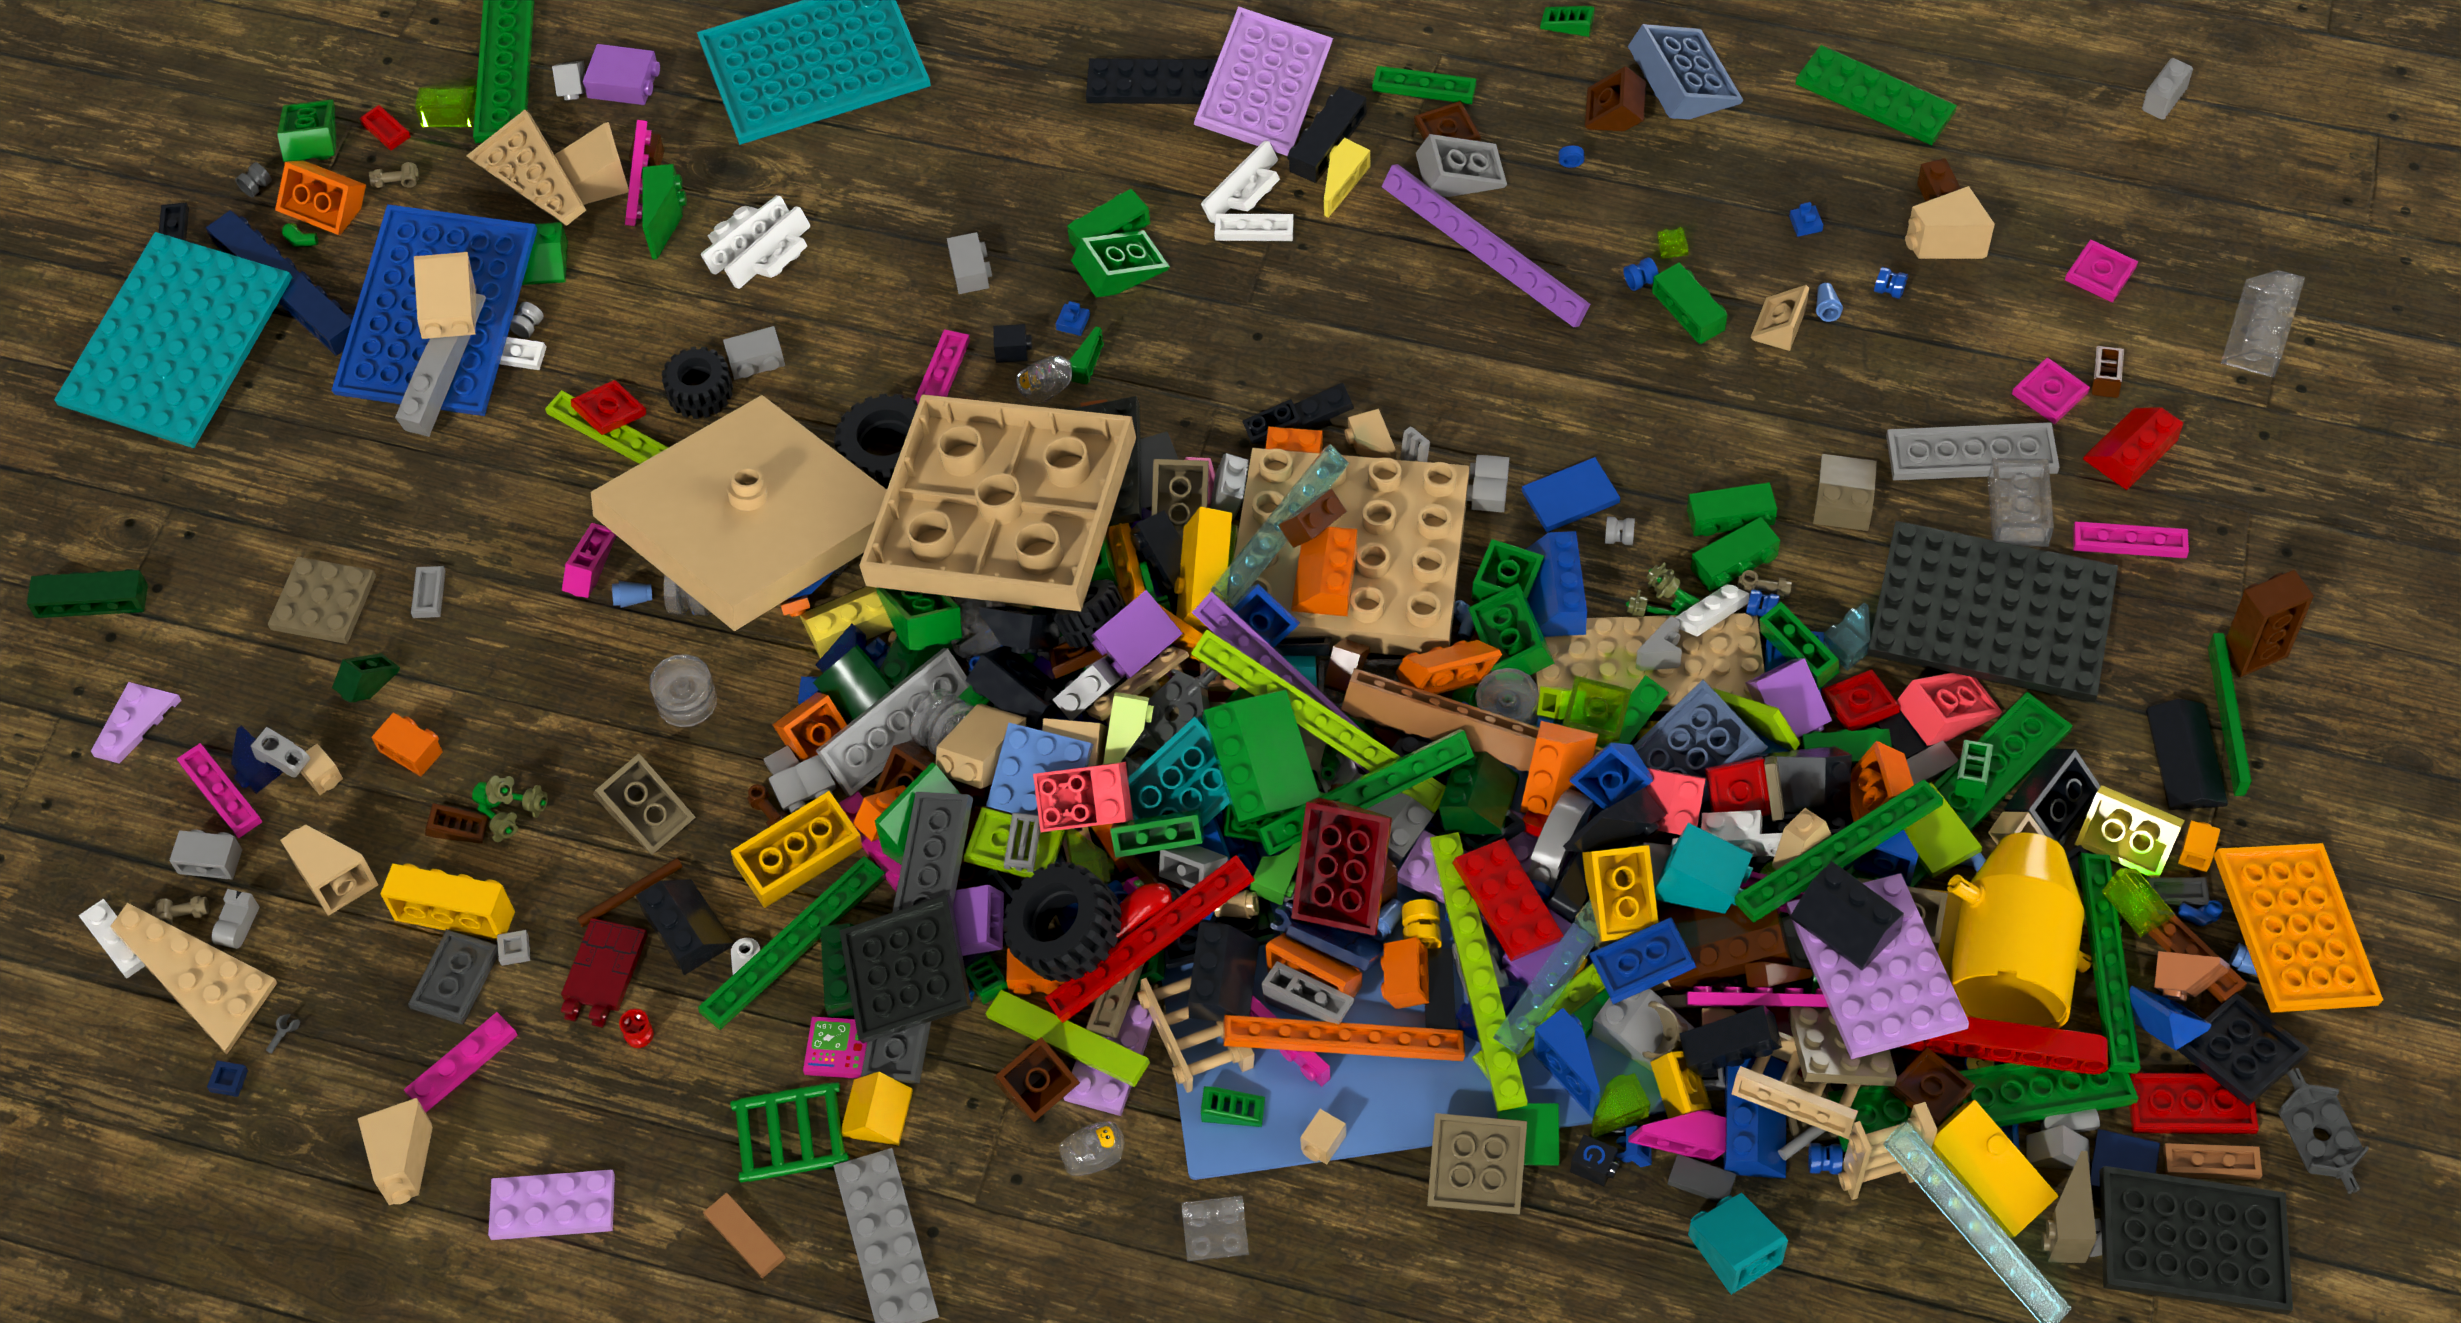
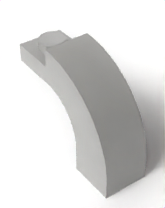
[1527,788,1594,889]

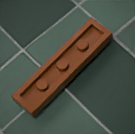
[2136,900,2247,1004]

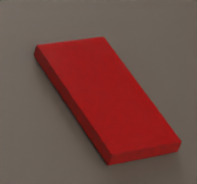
[2129,1073,2259,1134]

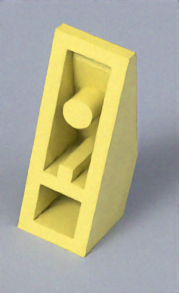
[1324,138,1370,218]

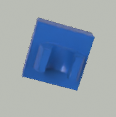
[1789,202,1823,237]
[1055,301,1090,336]
[863,637,891,669]
[1617,1126,1652,1167]

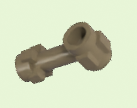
[369,162,419,188]
[1737,570,1792,599]
[152,896,210,925]

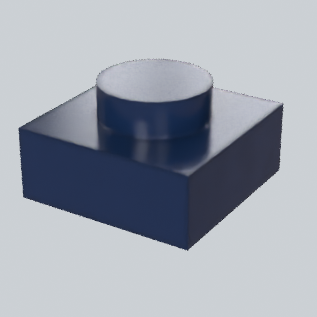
[207,1061,248,1097]

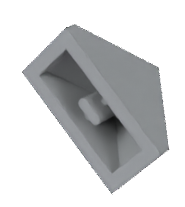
[2026,1125,2090,1170]

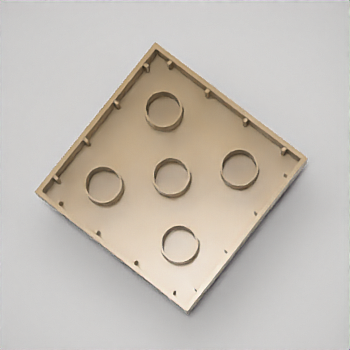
[591,395,887,631]

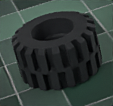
[662,347,733,419]
[1052,579,1127,648]

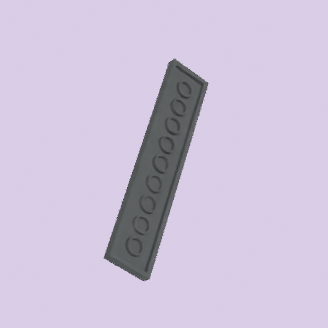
[861,792,973,1084]

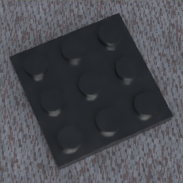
[2177,993,2309,1106]

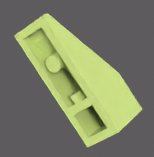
[1103,692,1154,764]

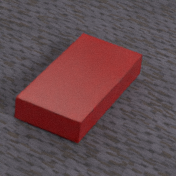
[359,105,411,151]

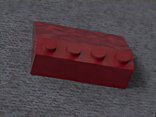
[1291,798,1392,936]

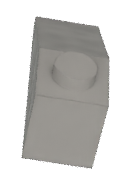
[1262,961,1355,1024]

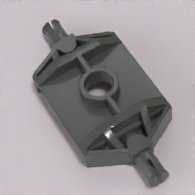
[1125,667,1219,757]
[2278,1068,2369,1194]

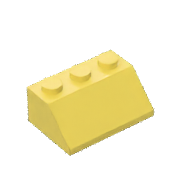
[800,586,894,659]
[2075,785,2185,878]

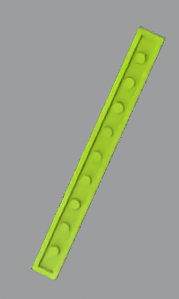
[1191,630,1446,814]
[1430,832,1527,1112]

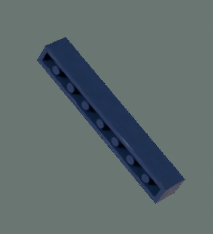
[206,210,353,356]

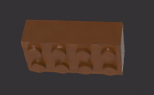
[2225,570,2314,678]

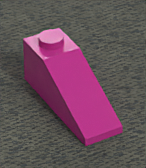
[562,523,617,598]
[1628,1110,1726,1162]

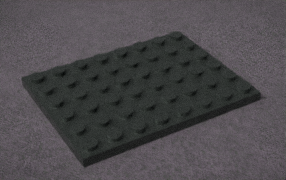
[1867,521,2118,702]

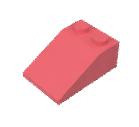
[1897,673,2002,746]
[1645,768,1706,835]

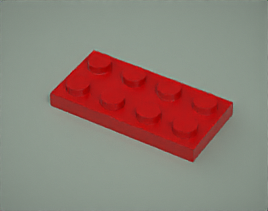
[1452,838,1564,962]

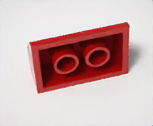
[2083,407,2184,490]

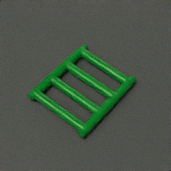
[730,1082,850,1183]

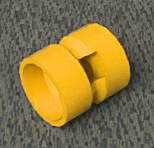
[1401,899,1442,949]

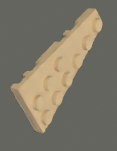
[466,110,586,226]
[110,903,277,1055]

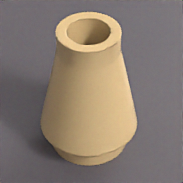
[1214,890,1259,919]

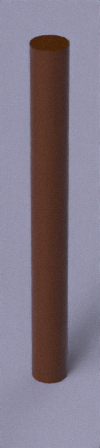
[577,858,683,928]

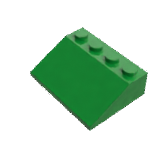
[1202,690,1320,827]

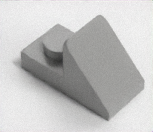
[1636,616,1682,671]

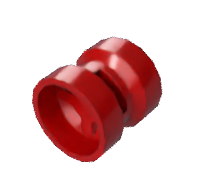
[619,1009,654,1048]

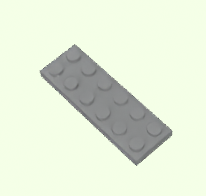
[1886,423,2060,480]
[815,648,970,796]
[833,1148,939,1323]

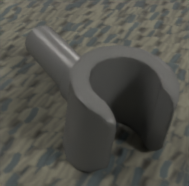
[266,1014,300,1054]

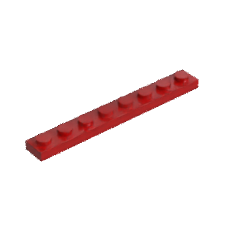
[1045,855,1255,1023]

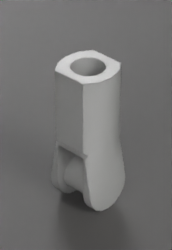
[2040,1108,2100,1133]

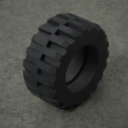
[834,394,918,489]
[1003,862,1122,982]

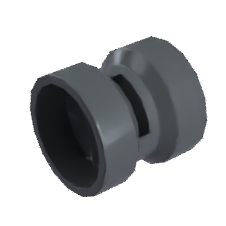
[235,162,272,198]

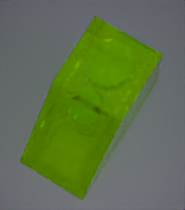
[1065,828,1115,883]
[1591,1073,1650,1138]

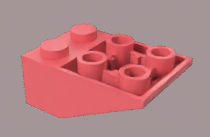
[1033,762,1133,832]

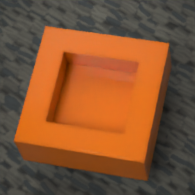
[780,595,810,617]

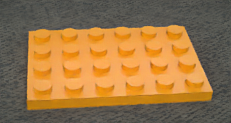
[2213,843,2383,1013]

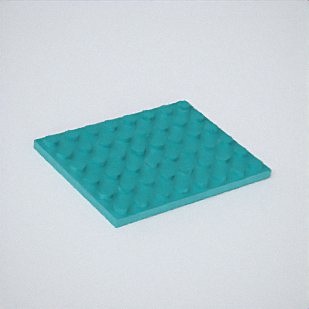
[697,0,931,145]
[54,232,292,448]

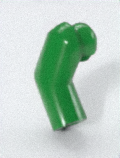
[282,223,318,247]
[1321,744,1341,781]

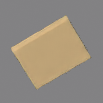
[1751,285,1809,351]

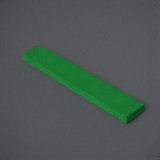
[2208,633,2252,796]

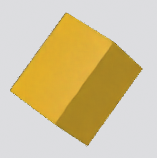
[1650,1051,1712,1119]
[841,1072,913,1146]

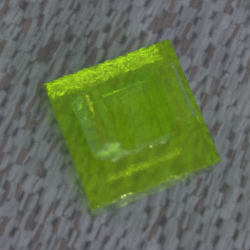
[1657,227,1688,259]

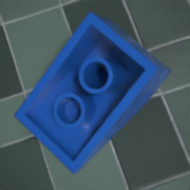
[1533,1008,1600,1119]

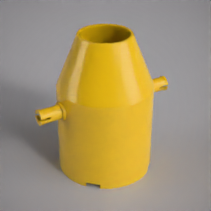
[1947,832,2092,1029]

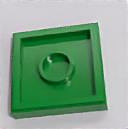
[1497,1103,1559,1166]

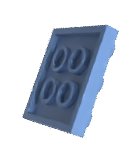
[986,723,1093,815]

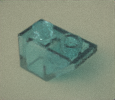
[1824,602,1870,671]

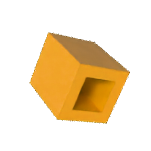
[2178,820,2220,872]

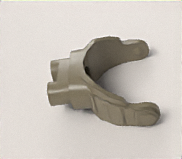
[1642,1001,1688,1059]

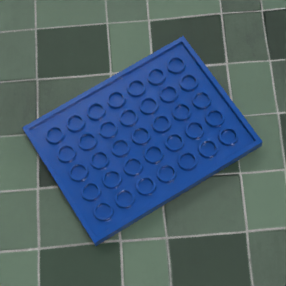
[331,204,538,416]

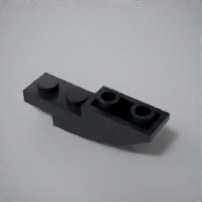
[1242,383,1354,444]

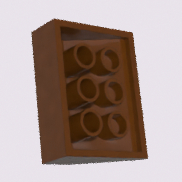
[1657,885,1793,995]

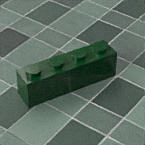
[26,569,148,618]

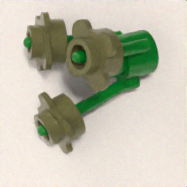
[1626,562,1700,617]
[472,775,548,842]

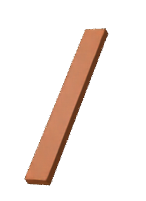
[1223,1015,1465,1061]

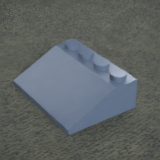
[1628,24,1743,119]
[1633,680,1768,805]

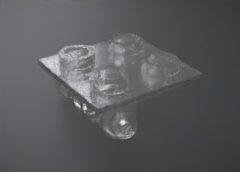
[1181,1196,1249,1262]

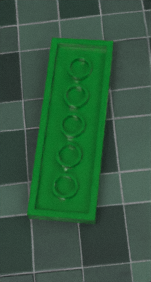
[1796,45,1957,146]

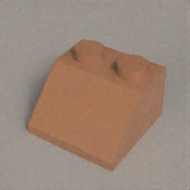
[2154,951,2230,1002]

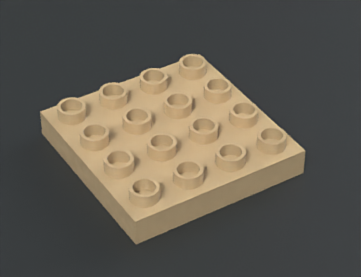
[859,395,1136,611]
[1226,448,1469,656]

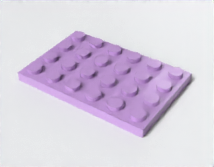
[1194,6,1333,156]
[1786,873,1969,1059]

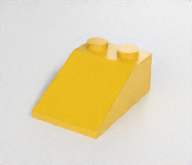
[1582,845,1658,941]

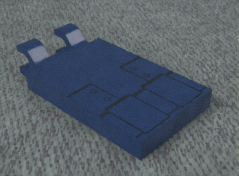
[1270,900,1384,971]

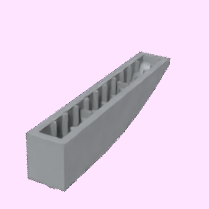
[395,294,486,437]

